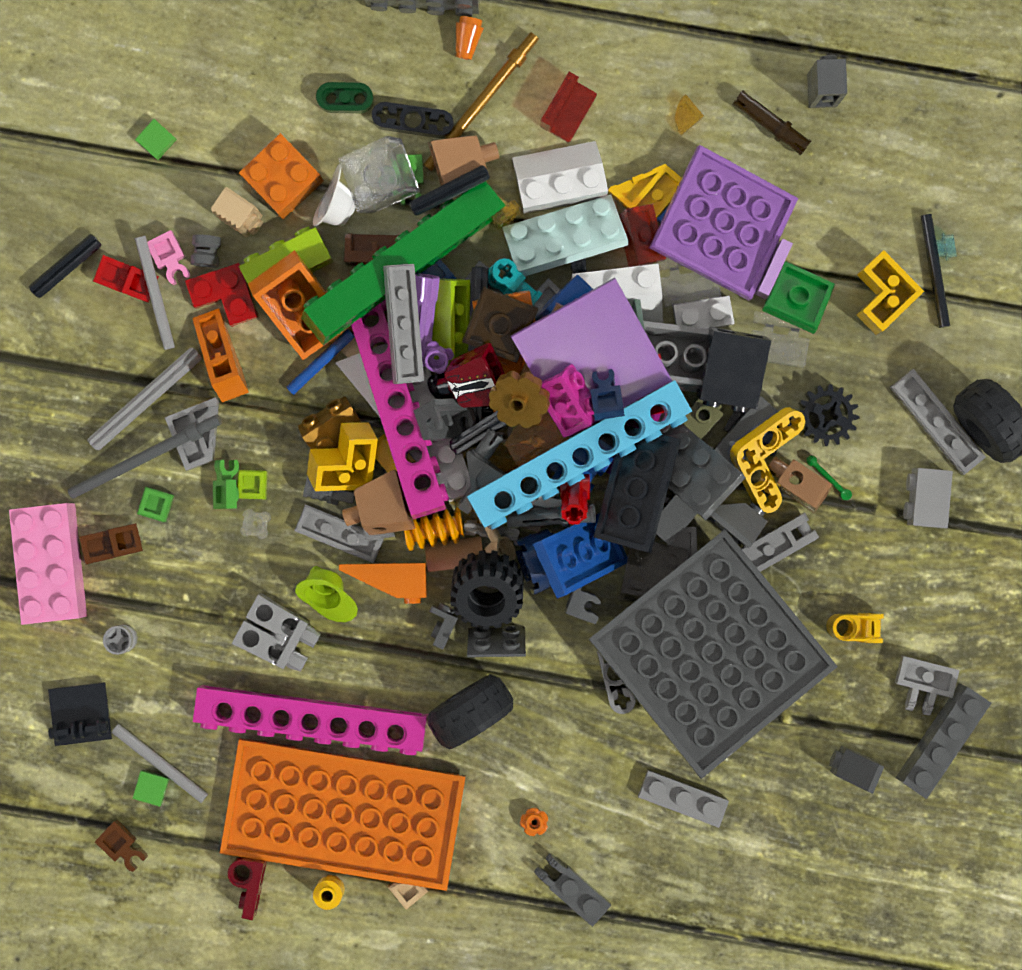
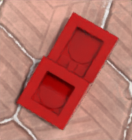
[92,255,159,303]

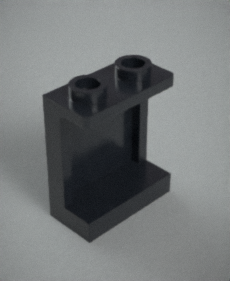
[696,327,772,412]

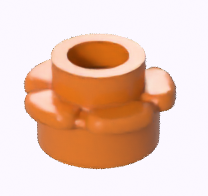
[520,808,548,836]

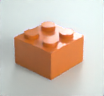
[239,133,324,220]

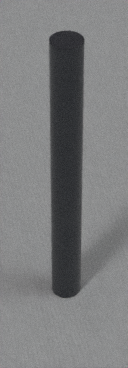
[920,214,951,328]

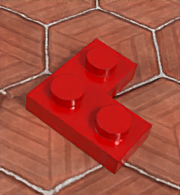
[185,263,259,327]

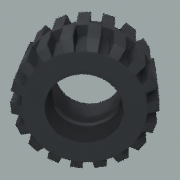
[450,550,524,629]

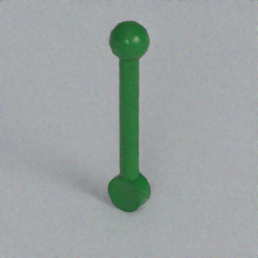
[806,455,852,500]

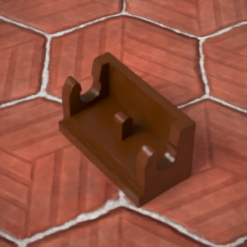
[344,233,399,266]

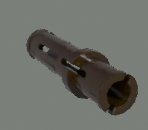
[732,90,811,156]

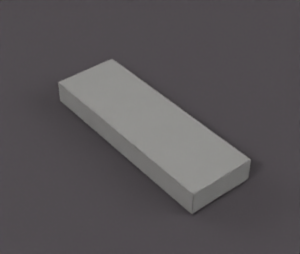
[294,505,384,563]

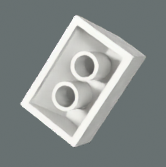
[512,141,608,214]
[571,264,663,323]

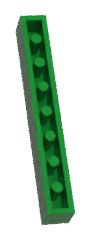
[301,181,506,345]

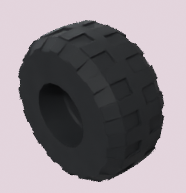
[953,379,1022,463]
[427,674,514,749]

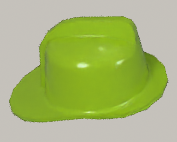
[295,566,358,622]

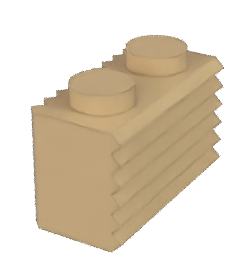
[211,187,263,237]

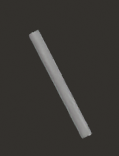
[134,236,175,350]
[111,724,208,803]

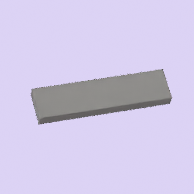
[383,264,424,384]
[889,369,986,475]

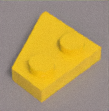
[608,164,682,227]

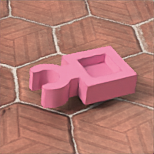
[147,230,190,285]

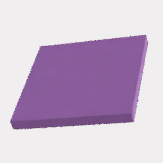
[649,145,798,300]
[511,278,672,437]

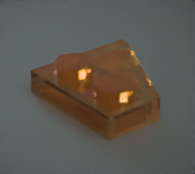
[505,411,569,467]

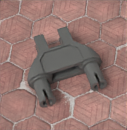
[458,428,553,530]

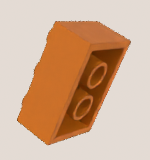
[248,250,350,360]

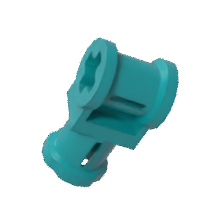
[488,258,543,305]

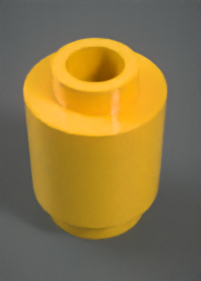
[313,875,345,910]

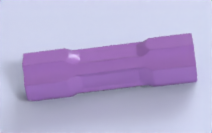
[415,274,440,355]

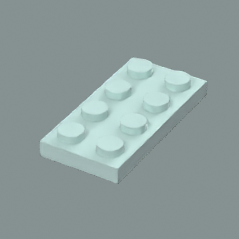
[502,194,628,276]

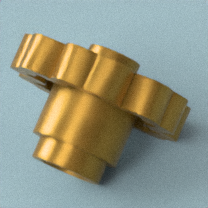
[489,371,550,428]

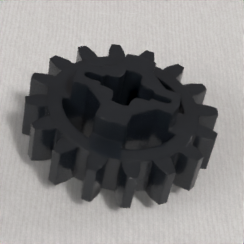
[798,384,860,447]

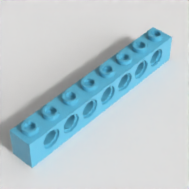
[466,380,692,530]

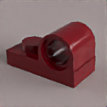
[228,857,267,921]

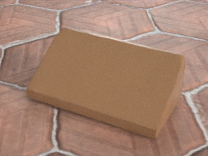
[425,537,483,572]

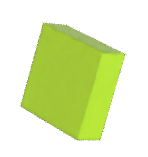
[237,470,267,500]

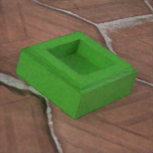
[135,119,177,160]
[137,487,174,522]
[133,770,169,807]

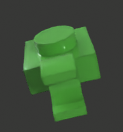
[213,460,239,509]

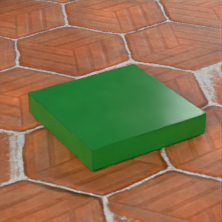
[762,261,835,334]

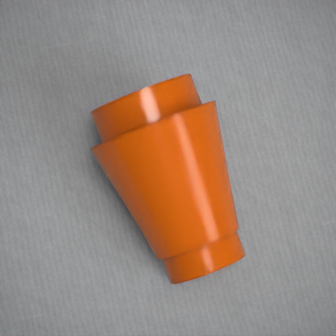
[455,16,484,60]

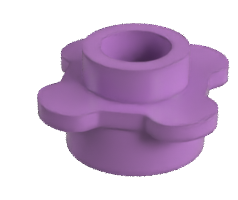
[422,341,454,374]

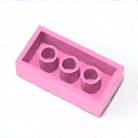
[9,503,87,625]

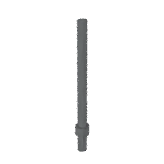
[68,414,222,499]

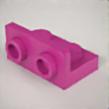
[541,364,596,437]

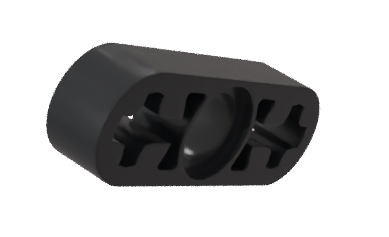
[372,102,454,138]

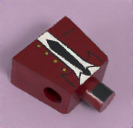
[437,343,505,408]

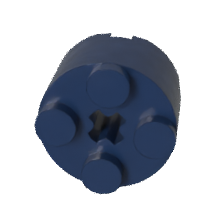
[514,529,555,595]

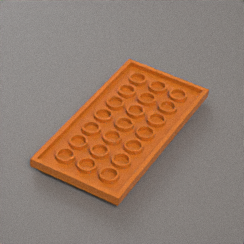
[220,738,466,891]

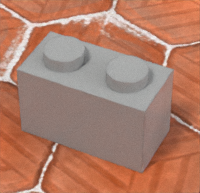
[903,468,953,529]

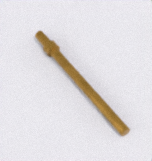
[423,32,539,172]

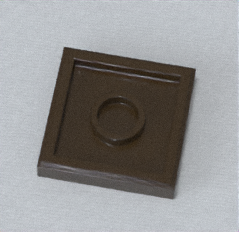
[462,286,538,363]

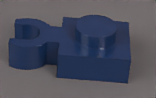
[590,369,625,420]

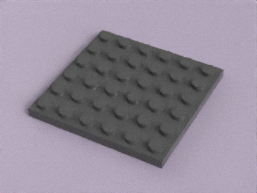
[588,530,838,779]

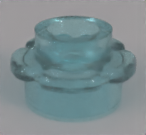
[936,233,957,261]

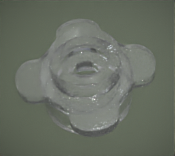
[240,509,271,539]

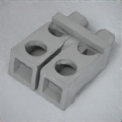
[232,593,321,671]

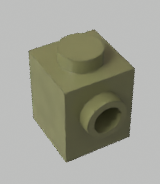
[682,398,724,439]

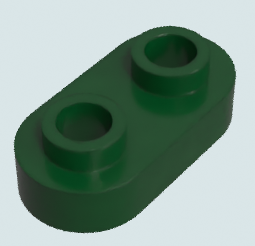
[316,82,374,114]

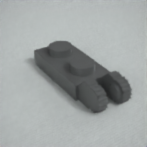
[534,853,611,927]

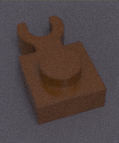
[95,819,148,872]

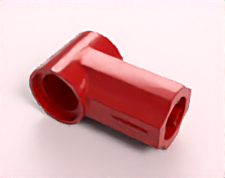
[560,474,590,525]

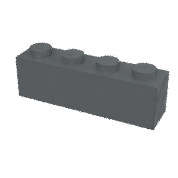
[895,684,992,799]

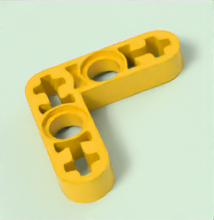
[730,407,805,513]

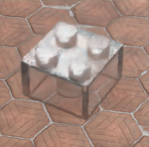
[338,136,420,214]

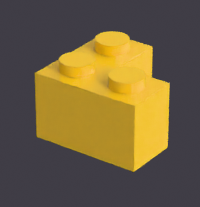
[856,250,924,335]
[307,422,378,491]

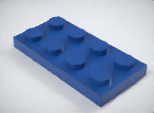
[533,513,629,599]

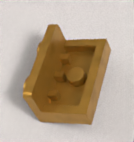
[298,396,362,449]

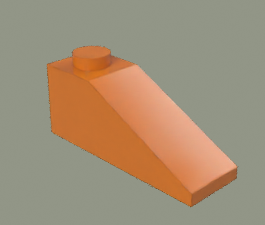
[192,308,249,403]
[339,563,427,604]

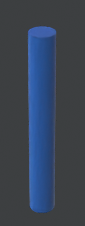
[286,328,355,395]

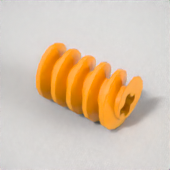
[404,507,464,551]

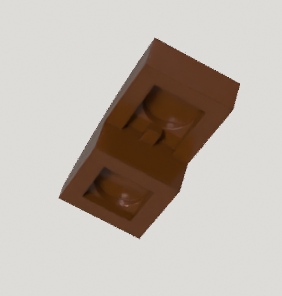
[79,523,143,565]

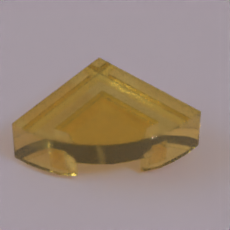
[675,94,704,136]

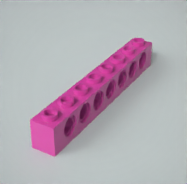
[351,300,450,520]
[193,685,428,755]

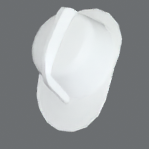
[313,164,356,226]

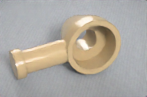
[479,520,516,561]

